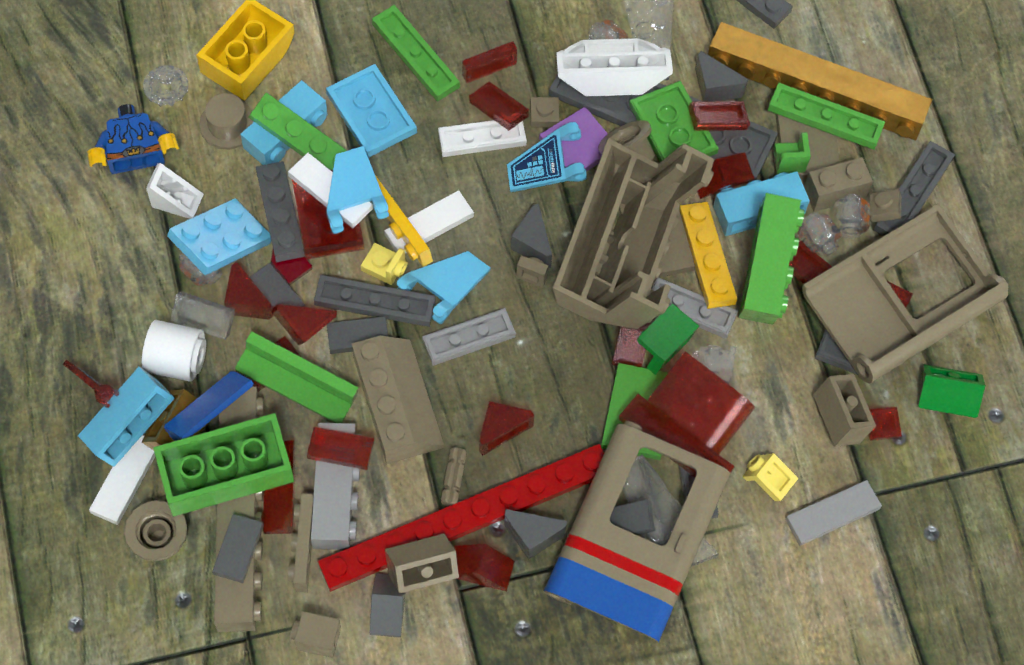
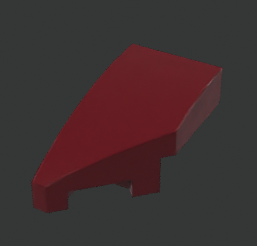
[271,249,312,286]

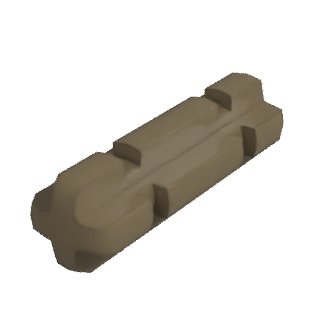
[441,447,466,506]

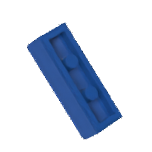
[164,371,254,441]

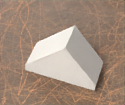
[146,163,204,219]

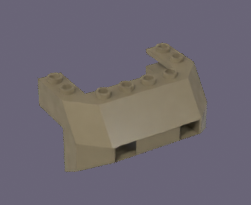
[553,138,715,330]

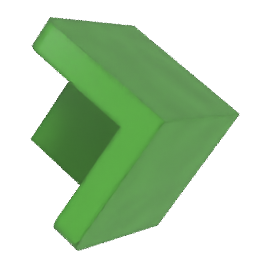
[773,132,811,174]

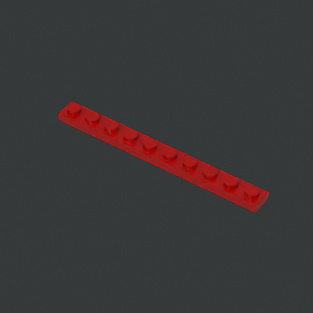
[318,444,604,592]

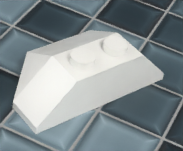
[556,38,673,96]

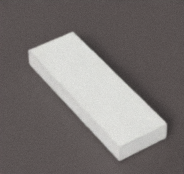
[438,116,527,157]
[288,153,373,228]
[384,190,474,254]
[89,435,155,525]

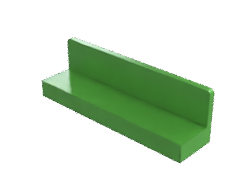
[235,331,359,423]

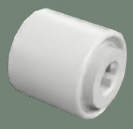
[142,320,206,382]

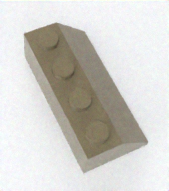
[352,335,444,464]

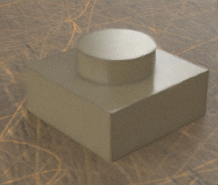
[530,97,559,127]
[870,189,902,223]
[516,255,549,288]

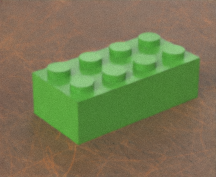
[738,193,805,325]
[153,413,294,517]

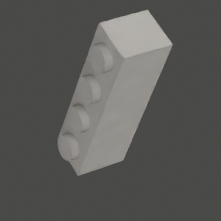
[311,423,362,550]

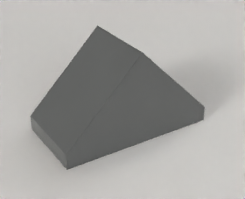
[695,51,748,102]
[511,204,552,268]
[504,509,567,560]
[370,573,406,638]

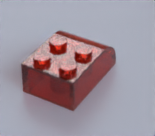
[292,170,364,260]
[646,351,756,456]

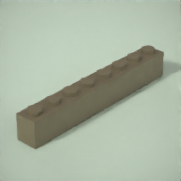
[214,387,264,632]

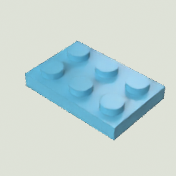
[326,64,417,158]
[167,198,271,275]

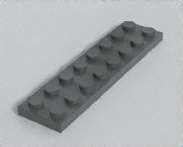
[549,74,778,181]

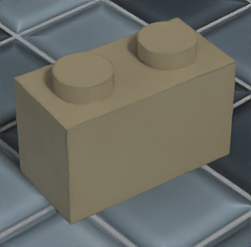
[804,157,873,212]
[813,374,876,447]
[385,534,459,594]

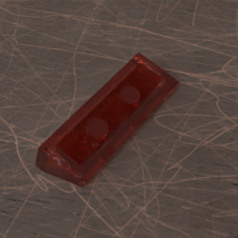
[263,440,295,534]

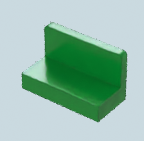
[637,304,699,375]
[918,364,986,418]

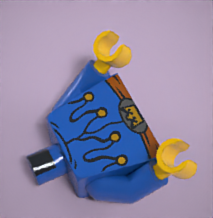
[87,104,179,175]

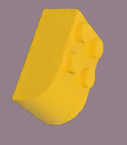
[196,0,294,101]

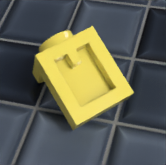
[361,243,408,285]
[743,453,798,501]

